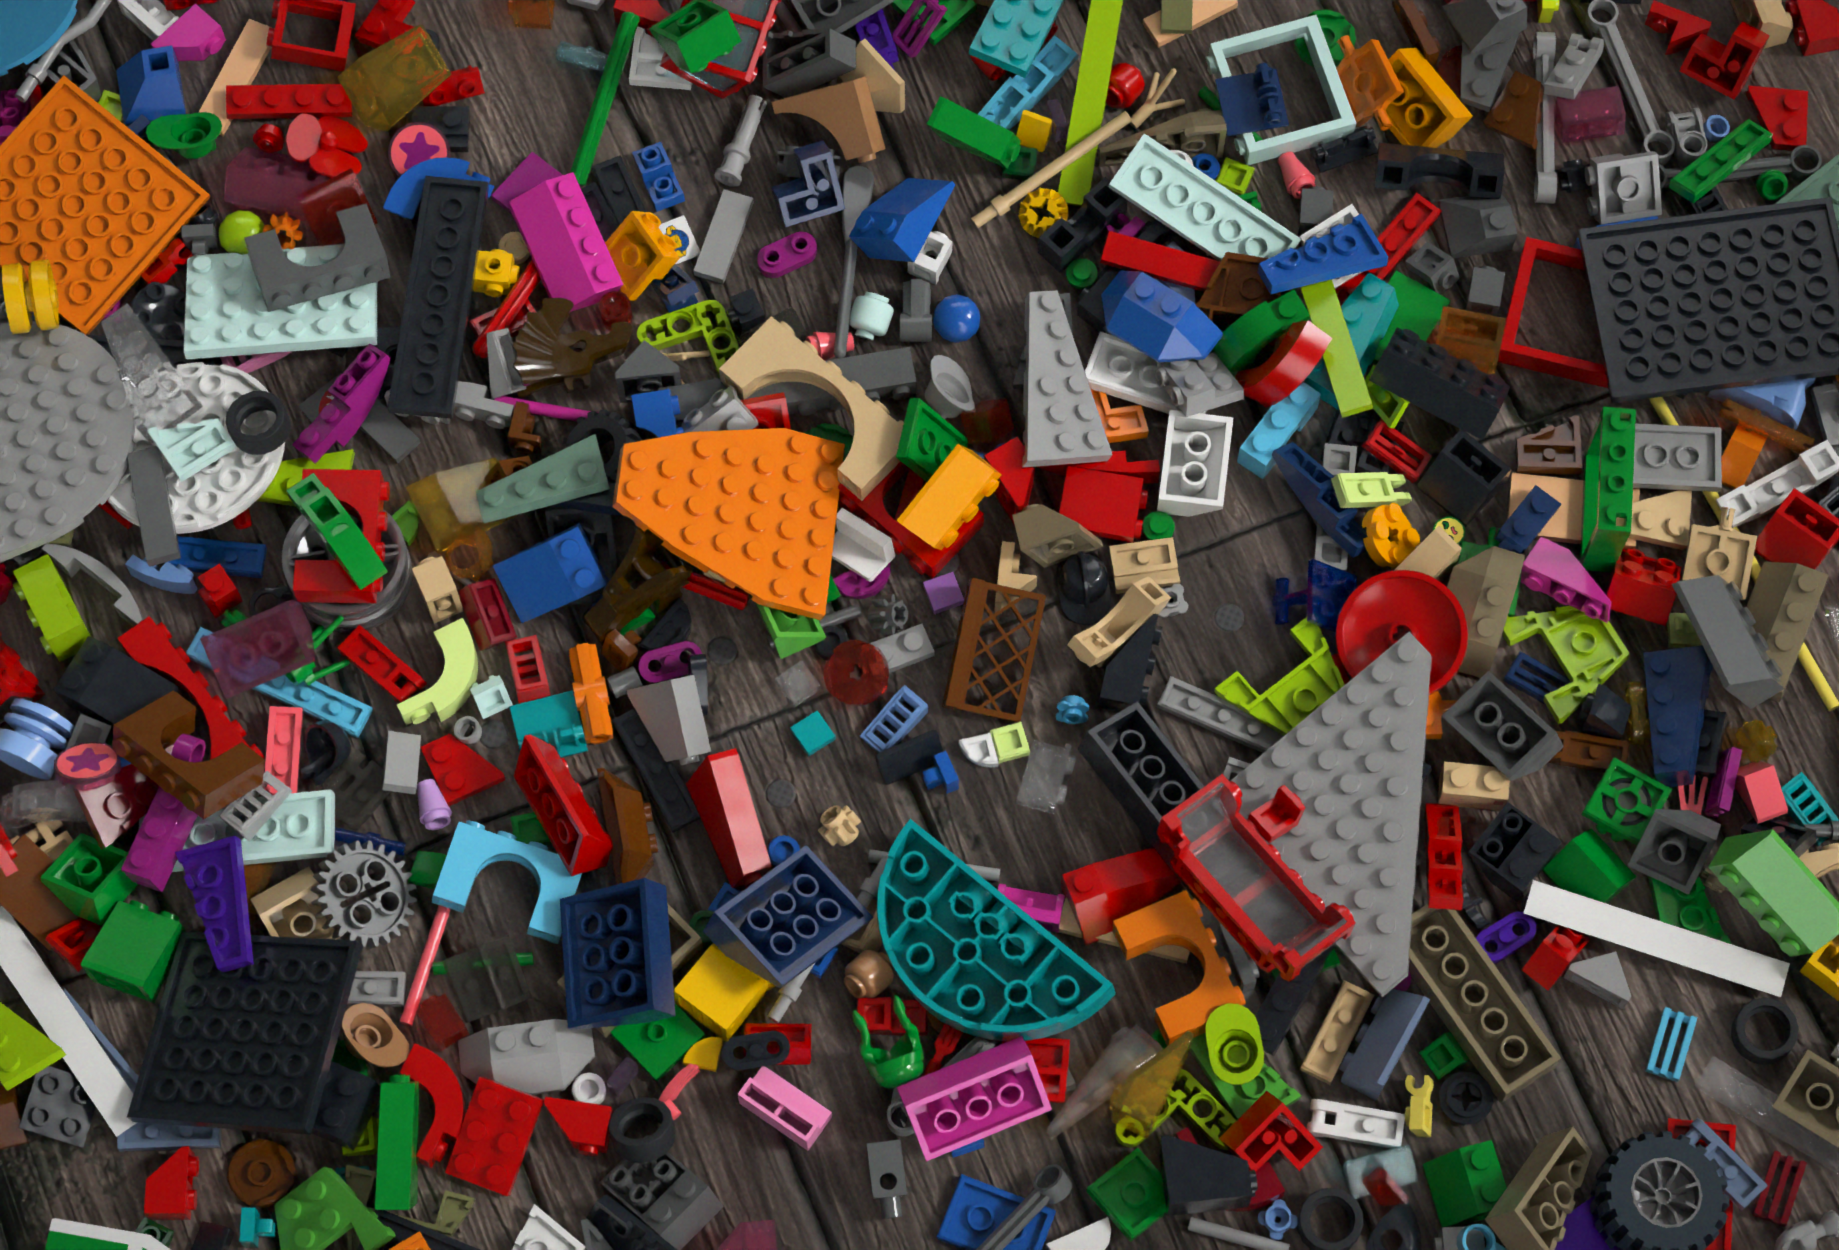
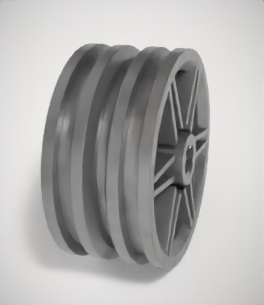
[282,509,413,633]

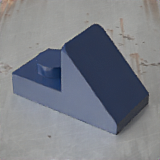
[651,264,699,313]

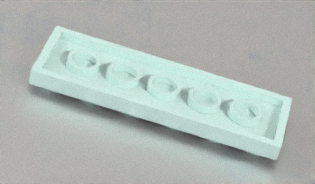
[1108,133,1301,262]
[139,789,335,872]

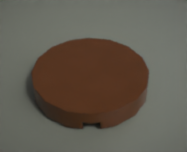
[227,1139,296,1208]

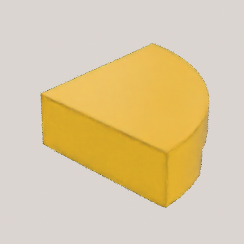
[683,1037,724,1072]

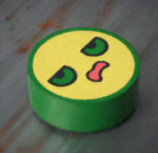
[1433,517,1465,546]

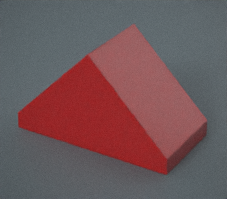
[45,917,104,973]

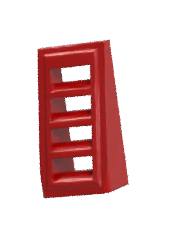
[505,635,551,704]

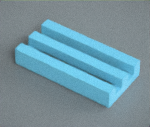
[1645,1007,1698,1082]

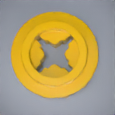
[1018,188,1068,238]

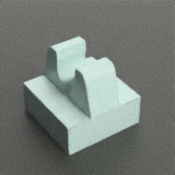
[470,675,513,719]

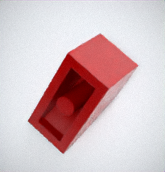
[544,1096,614,1156]

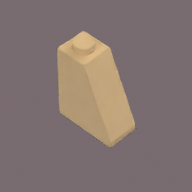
[1394,526,1462,582]

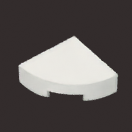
[959,733,998,767]

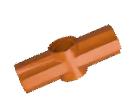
[569,643,614,745]

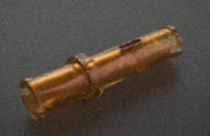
[1718,398,1815,454]

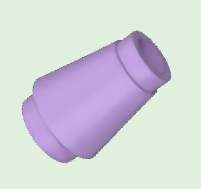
[417,779,452,830]

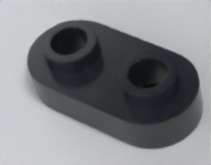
[722,1031,790,1070]

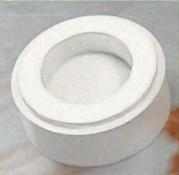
[572,1073,606,1105]

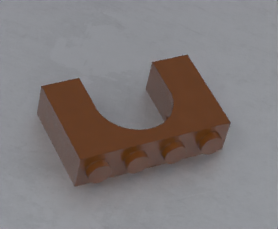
[112,690,265,820]

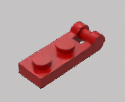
[337,625,427,704]

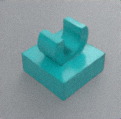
[239,1207,276,1248]

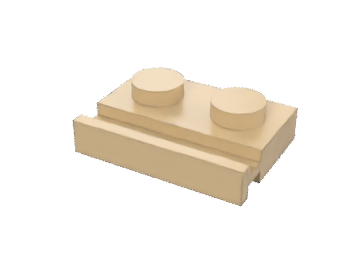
[1109,537,1180,594]

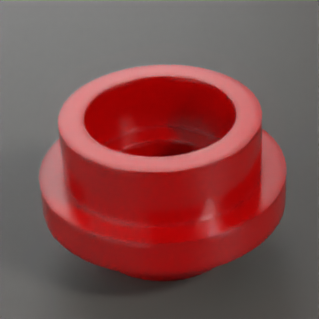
[253,124,285,153]

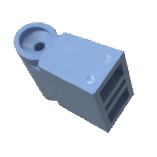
[1708,377,1816,431]

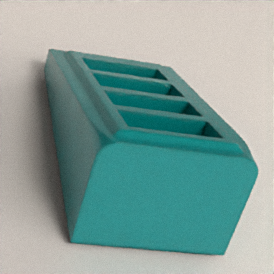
[1781,772,1839,847]

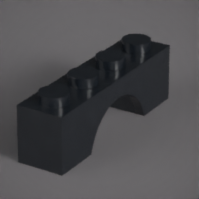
[1375,143,1505,199]

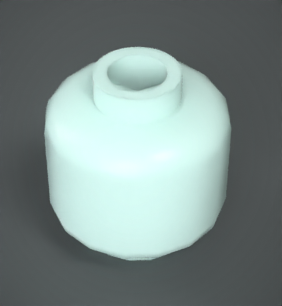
[849,292,894,341]

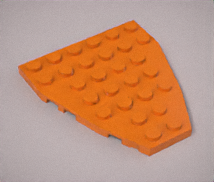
[612,428,845,620]

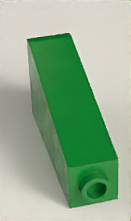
[375,1075,419,1210]

